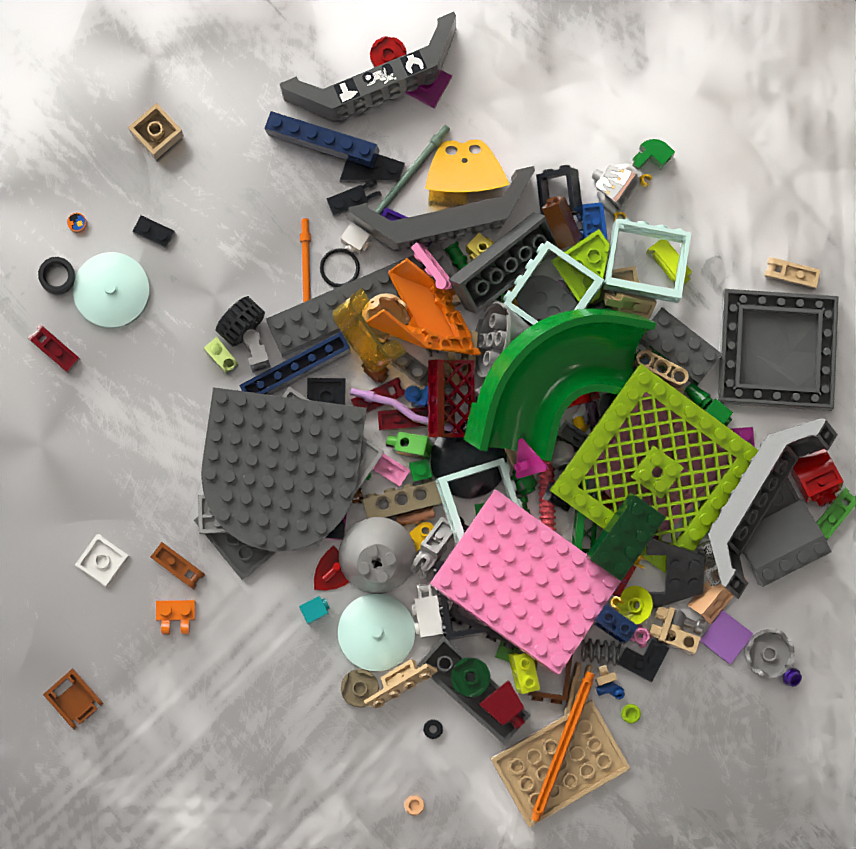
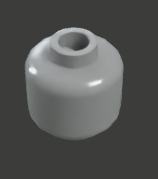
[551,441,575,471]

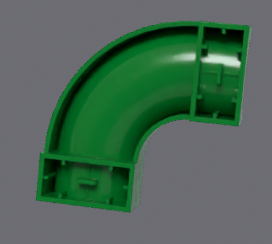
[464,308,656,461]

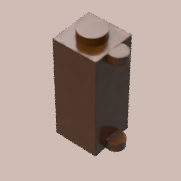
[542,196,582,249]

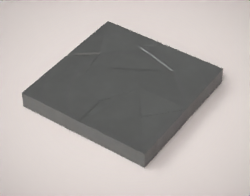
[718,289,839,411]

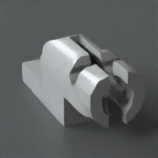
[411,517,453,579]

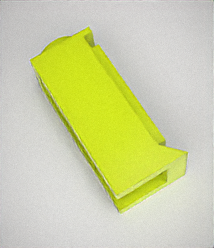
[646,239,692,286]

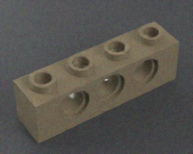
[362,479,443,519]

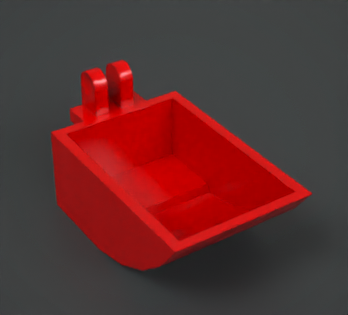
[791,449,844,507]

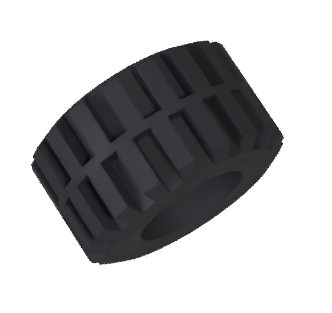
[215,296,265,347]

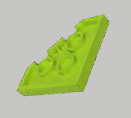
[551,229,610,305]

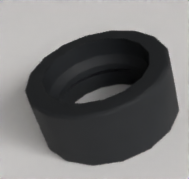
[38,257,75,294]

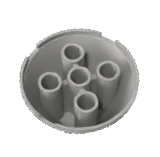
[475,301,531,378]
[339,517,416,594]

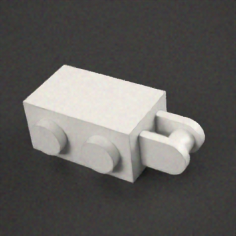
[411,581,443,638]

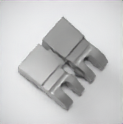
[243,329,271,373]

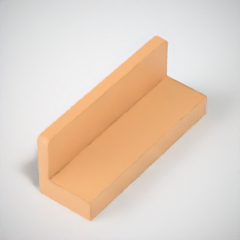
[688,569,747,624]

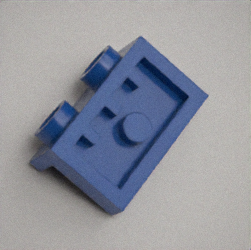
[576,202,608,240]

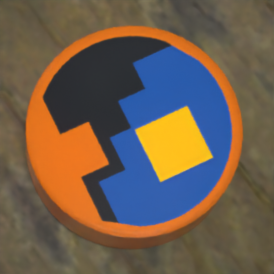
[67,213,87,233]

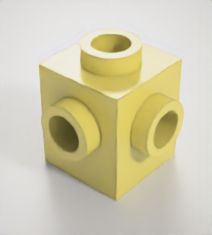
[465,233,494,260]

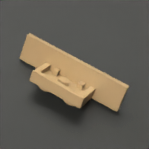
[364,659,438,708]

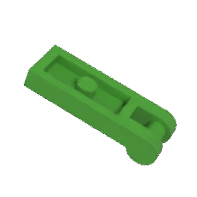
[816,487,856,540]

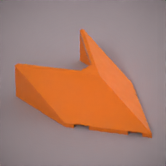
[365,258,481,356]

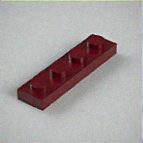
[378,405,455,431]

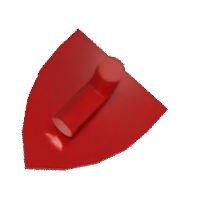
[314,545,349,591]

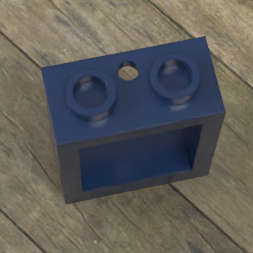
[593,604,638,645]

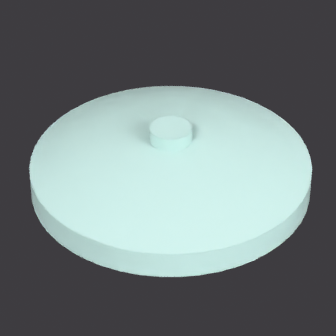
[73,253,150,329]
[338,593,415,671]

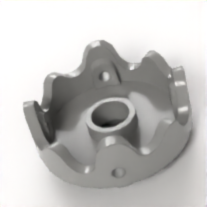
[745,629,795,678]

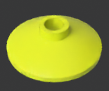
[617,586,653,624]

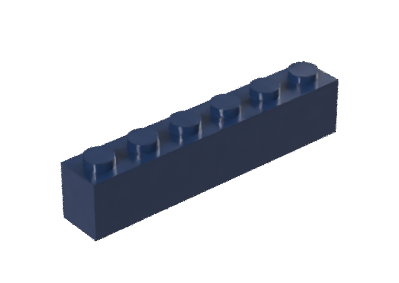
[264,111,380,168]
[239,332,351,395]

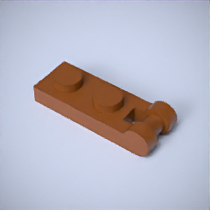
[150,542,205,590]

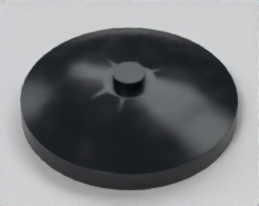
[430,422,507,499]

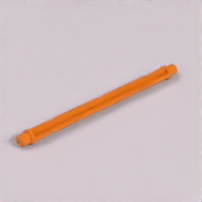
[531,671,595,822]

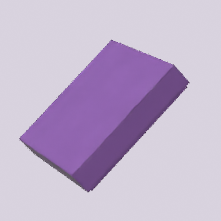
[699,610,753,665]

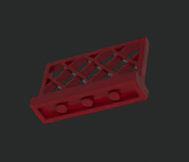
[428,359,475,437]

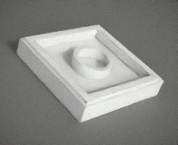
[75,534,129,588]

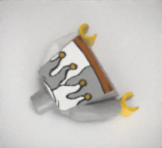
[592,164,652,221]

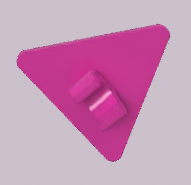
[514,438,548,478]

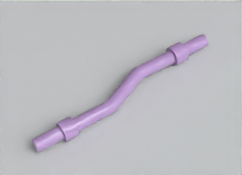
[350,388,461,433]

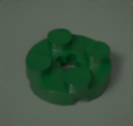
[451,657,490,697]

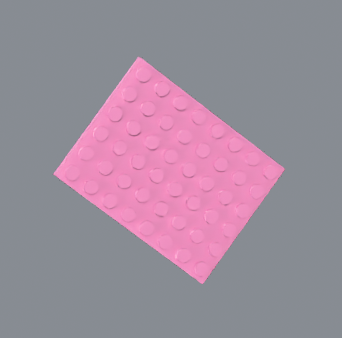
[429,489,621,676]

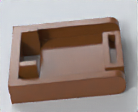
[43,668,104,730]

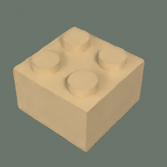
[128,103,184,160]

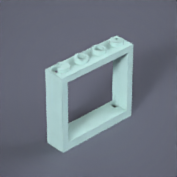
[603,218,691,303]
[503,241,605,325]
[435,458,523,545]

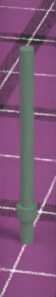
[375,125,451,215]

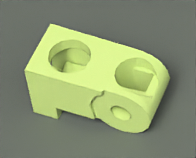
[204,337,239,374]

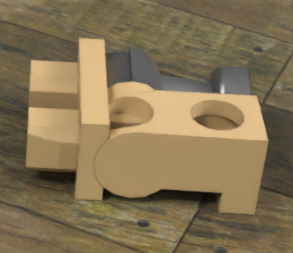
[649,607,705,656]

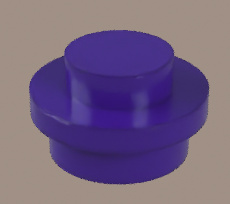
[783,668,802,687]

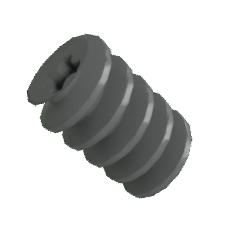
[581,638,622,666]

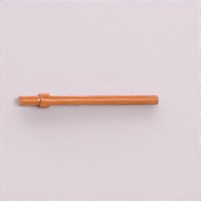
[300,218,311,302]

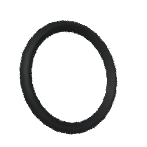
[320,248,360,287]

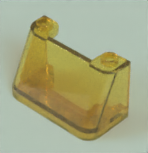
[333,288,406,372]

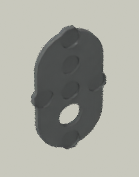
[517,275,578,322]

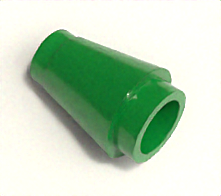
[684,383,713,410]

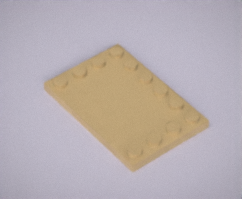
[490,700,630,827]

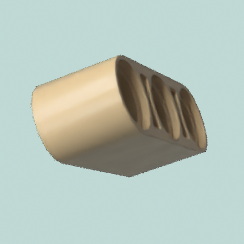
[635,350,688,388]

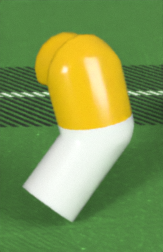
[572,404,589,432]

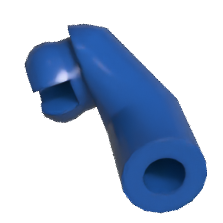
[596,682,625,700]

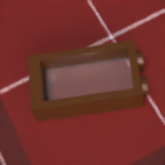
[527,655,573,704]

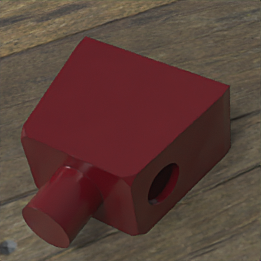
[479,680,526,730]

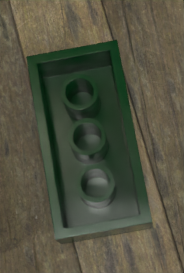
[586,493,666,581]

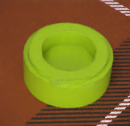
[621,704,641,724]

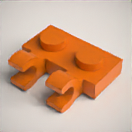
[156,600,195,634]

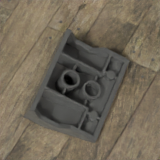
[743,499,832,587]

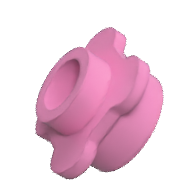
[630,625,652,648]

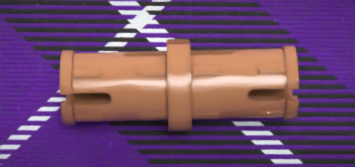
[395,506,436,526]

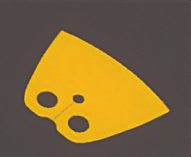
[425,139,510,192]

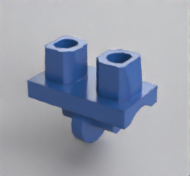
[404,385,428,408]

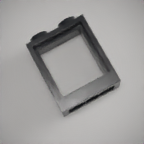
[536,165,583,216]

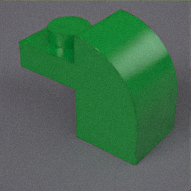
[632,139,675,170]

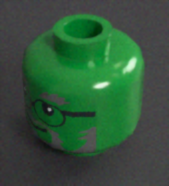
[510,470,537,497]

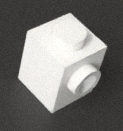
[341,223,371,254]

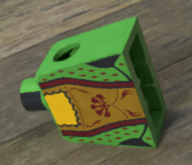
[386,432,433,461]

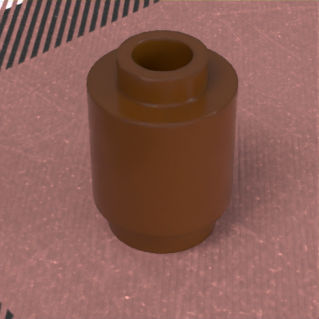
[361,356,389,384]

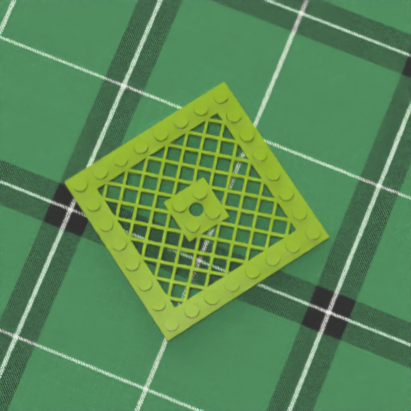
[550,364,759,573]

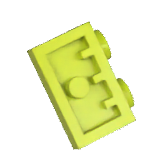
[508,652,540,694]

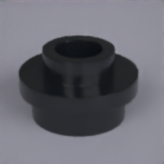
[423,719,443,739]

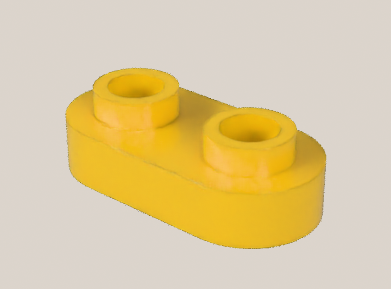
[409,522,434,552]

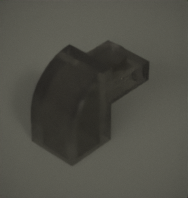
[697,540,721,587]

